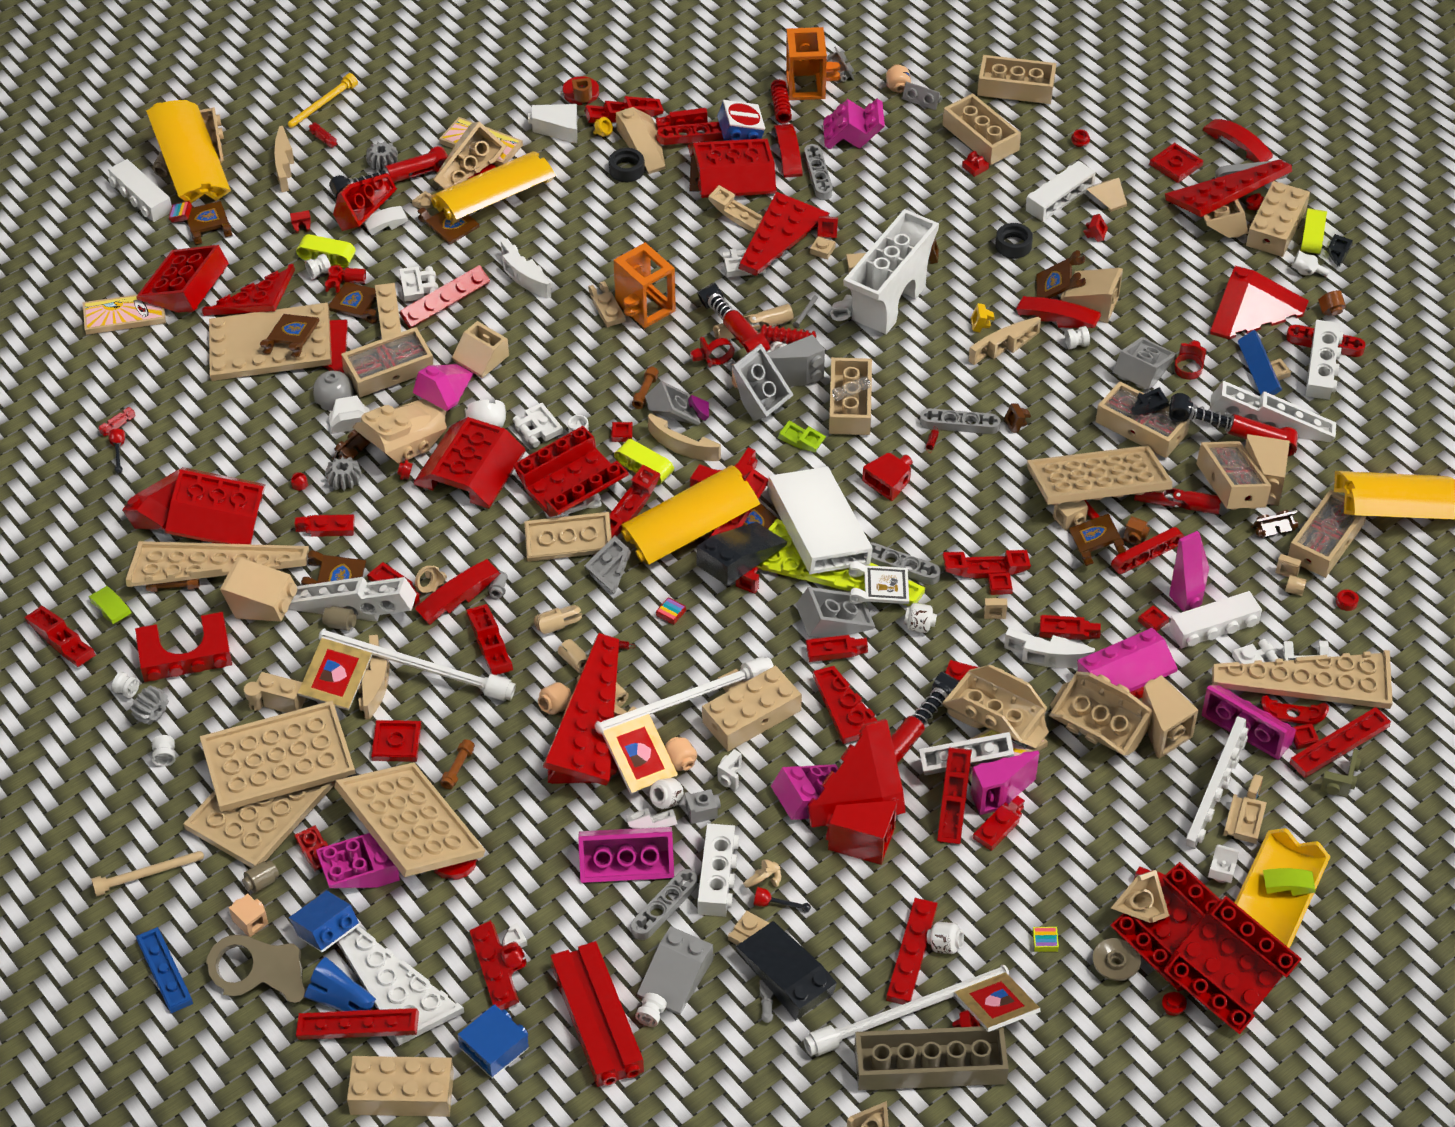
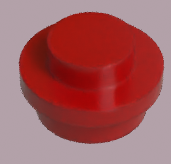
[1071,129,1090,147]
[1246,193,1264,211]
[397,459,413,480]
[1162,992,1187,1016]

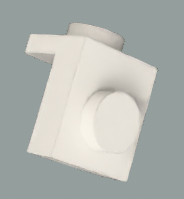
[718,749,742,791]
[1208,845,1239,883]

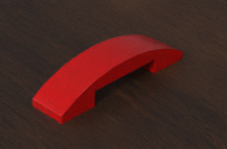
[1202,119,1273,163]
[774,124,803,178]
[609,465,661,538]
[942,550,1031,578]

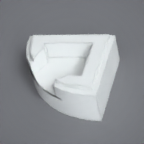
[503,923,527,948]

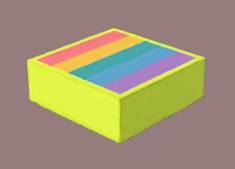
[1032,927,1059,952]

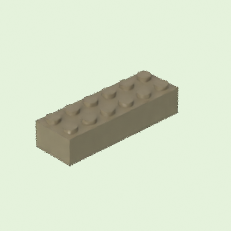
[854,1026,1009,1091]

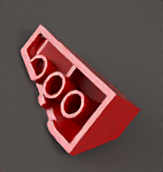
[333,173,397,231]
[122,469,180,530]

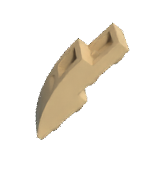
[358,635,390,720]

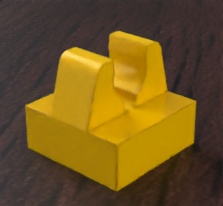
[971,303,995,332]

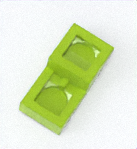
[778,420,826,452]
[88,586,132,624]
[1263,868,1316,896]

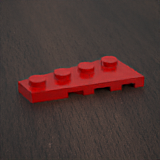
[813,666,878,744]

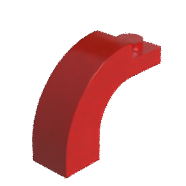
[690,447,758,487]

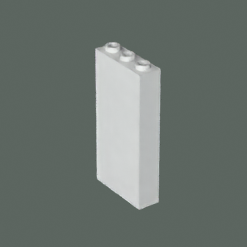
[767,467,873,574]

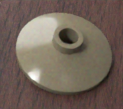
[1092,938,1141,981]

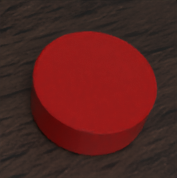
[1336,589,1359,611]

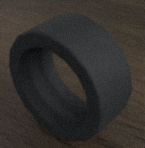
[609,148,645,182]
[995,223,1033,259]

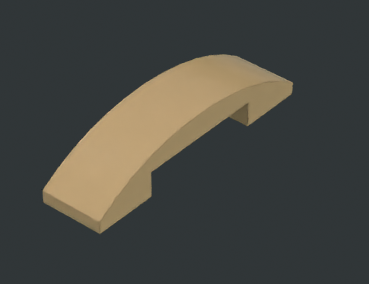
[708,185,763,233]
[648,413,721,461]

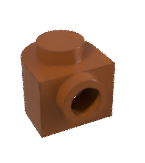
[572,78,592,103]
[1318,290,1346,315]
[1123,516,1151,545]

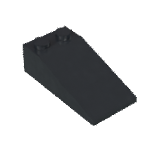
[697,522,787,586]
[736,921,837,1021]

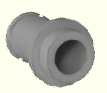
[488,571,508,599]

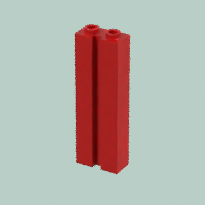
[550,941,644,1087]

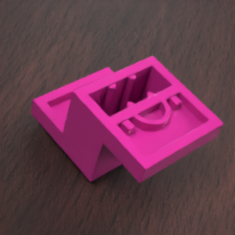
[823,98,885,149]

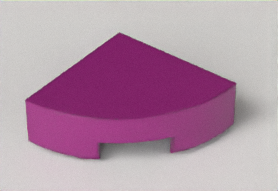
[688,395,709,421]

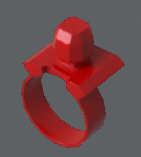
[690,337,735,368]
[1174,340,1207,380]

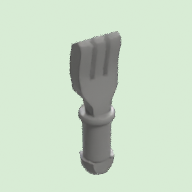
[759,980,774,1023]

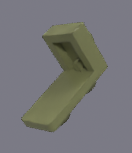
[1320,749,1361,798]

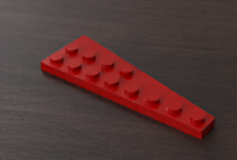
[543,633,619,786]

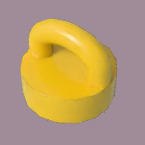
[593,117,613,137]

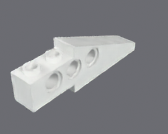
[1210,381,1336,442]
[288,577,416,621]

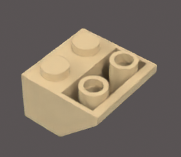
[452,321,509,378]

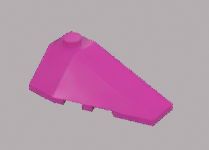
[413,364,473,411]
[1169,531,1209,612]

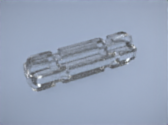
[832,377,871,401]

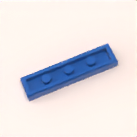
[1237,330,1282,396]
[135,927,193,1014]

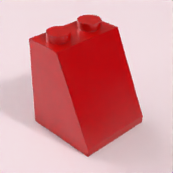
[825,801,897,865]

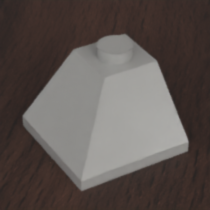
[645,381,701,426]

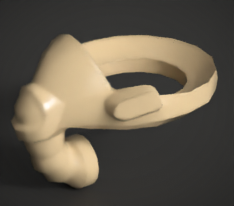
[415,565,447,593]
[743,859,782,888]

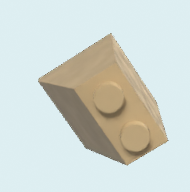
[1060,268,1123,323]
[1245,434,1290,506]
[220,557,298,621]
[1141,675,1198,759]

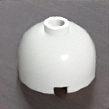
[464,400,506,427]

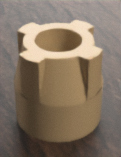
[1285,575,1306,596]

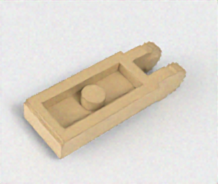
[588,281,626,327]

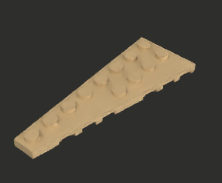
[126,541,309,587]
[1212,650,1393,709]

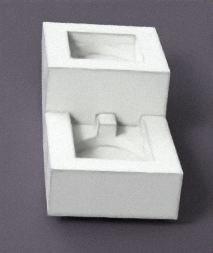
[364,206,408,235]
[626,808,677,828]

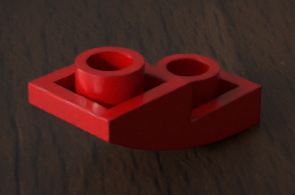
[294,825,328,871]

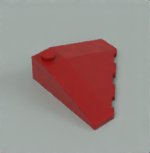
[1210,265,1309,339]
[808,719,906,827]

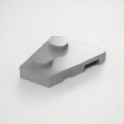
[584,536,631,594]

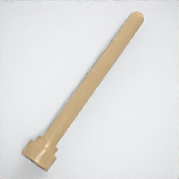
[91,851,204,897]

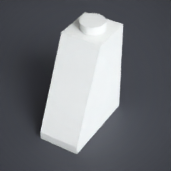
[528,104,577,143]

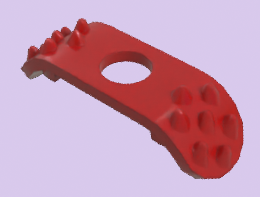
[1261,695,1329,725]

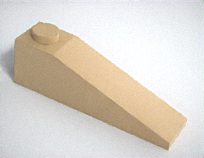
[616,107,665,175]

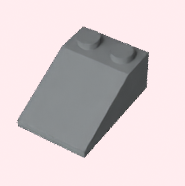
[767,335,825,386]
[1113,337,1177,390]
[731,344,793,421]
[796,587,875,638]
[637,926,713,1016]

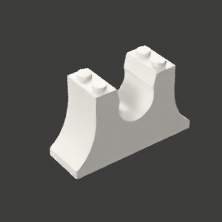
[843,209,939,334]

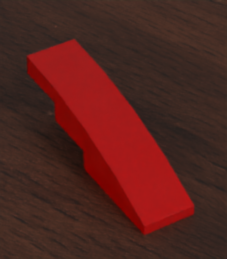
[584,96,664,123]
[1016,296,1101,328]
[415,559,501,625]
[466,604,513,675]
[24,606,96,667]
[937,747,972,844]

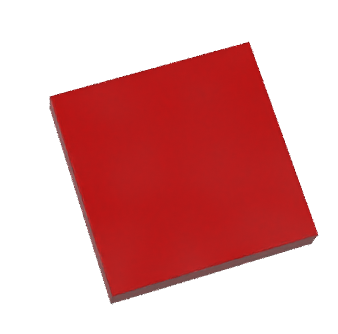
[1149,142,1204,183]
[371,720,422,762]

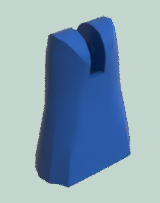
[304,957,376,1011]

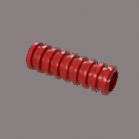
[770,79,792,124]
[760,324,816,345]

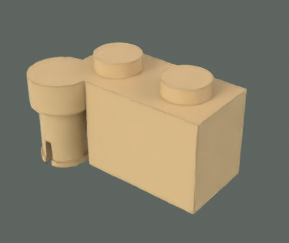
[244,672,306,713]

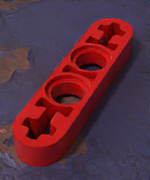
[656,122,724,145]
[1286,325,1366,357]
[1111,527,1184,574]

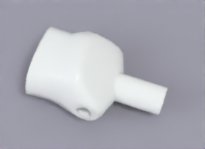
[1291,250,1330,277]
[830,295,852,321]

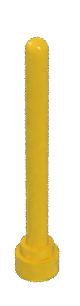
[288,73,358,128]

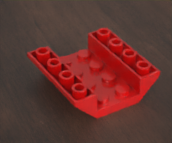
[688,139,776,198]
[414,417,526,509]
[513,426,629,517]
[165,467,266,544]
[1110,862,1220,991]
[1163,895,1302,1035]

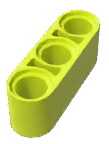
[1301,208,1327,254]
[296,234,356,268]
[614,439,674,485]

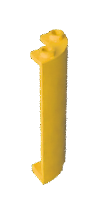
[146,100,231,203]
[431,151,556,224]
[621,465,760,565]
[1334,471,1455,519]
[1234,828,1330,948]

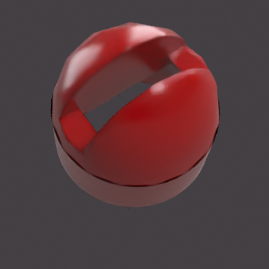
[291,472,308,491]

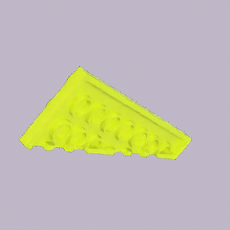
[756,519,925,606]

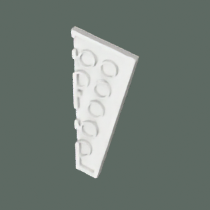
[1186,716,1249,849]
[337,926,464,1045]

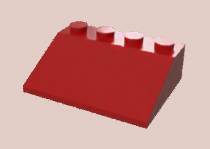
[136,245,229,313]

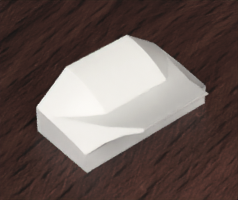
[329,396,370,434]

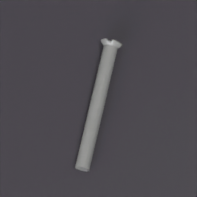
[793,295,818,328]

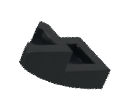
[1327,234,1353,267]
[1131,387,1169,415]

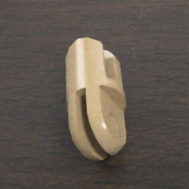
[534,605,582,634]

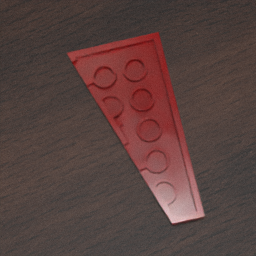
[1165,159,1292,217]
[738,192,830,276]

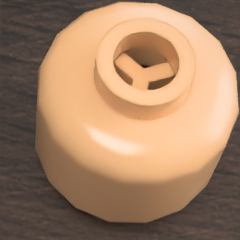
[886,65,911,93]
[538,682,572,715]
[665,737,697,771]

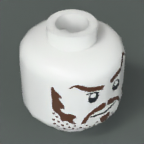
[904,603,937,633]
[649,778,684,809]
[927,922,964,954]

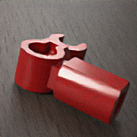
[325,265,366,293]

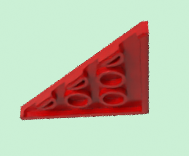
[202,264,295,316]
[323,320,348,374]

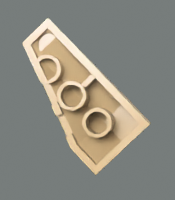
[433,122,507,189]
[1203,199,1248,238]

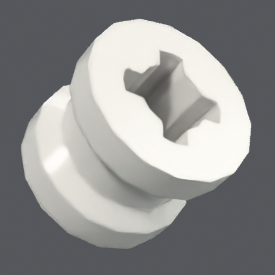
[112,672,139,698]

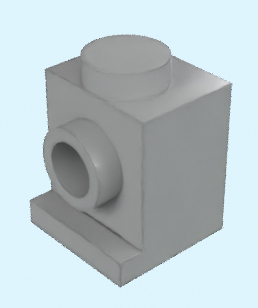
[685,789,721,824]

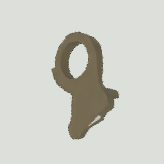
[206,935,306,1003]

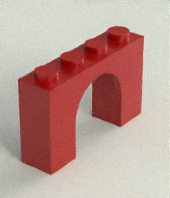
[135,612,232,682]

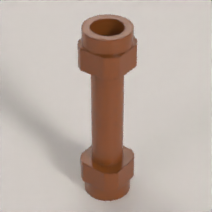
[632,366,659,409]
[146,579,200,592]
[440,739,475,790]

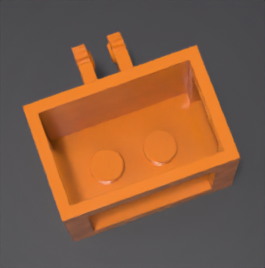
[786,27,840,101]
[614,242,676,329]

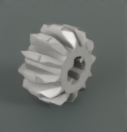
[366,141,398,172]
[325,456,362,491]
[130,685,169,725]

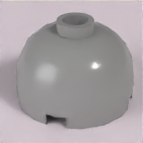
[313,370,355,411]

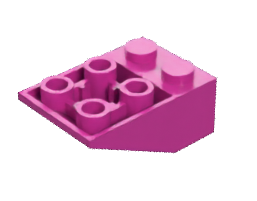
[970,750,1039,815]
[771,764,838,820]
[316,833,400,888]

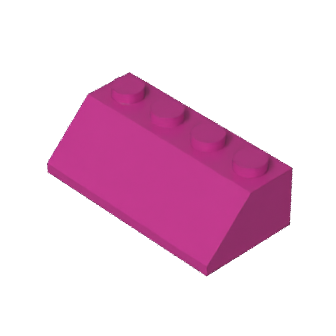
[1077,628,1178,693]
[1201,685,1296,760]
[578,827,674,883]

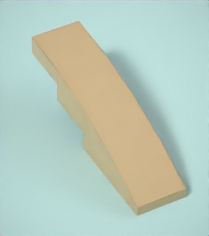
[274,126,294,192]
[968,317,1041,365]

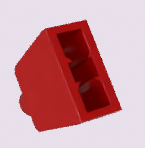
[862,453,913,501]

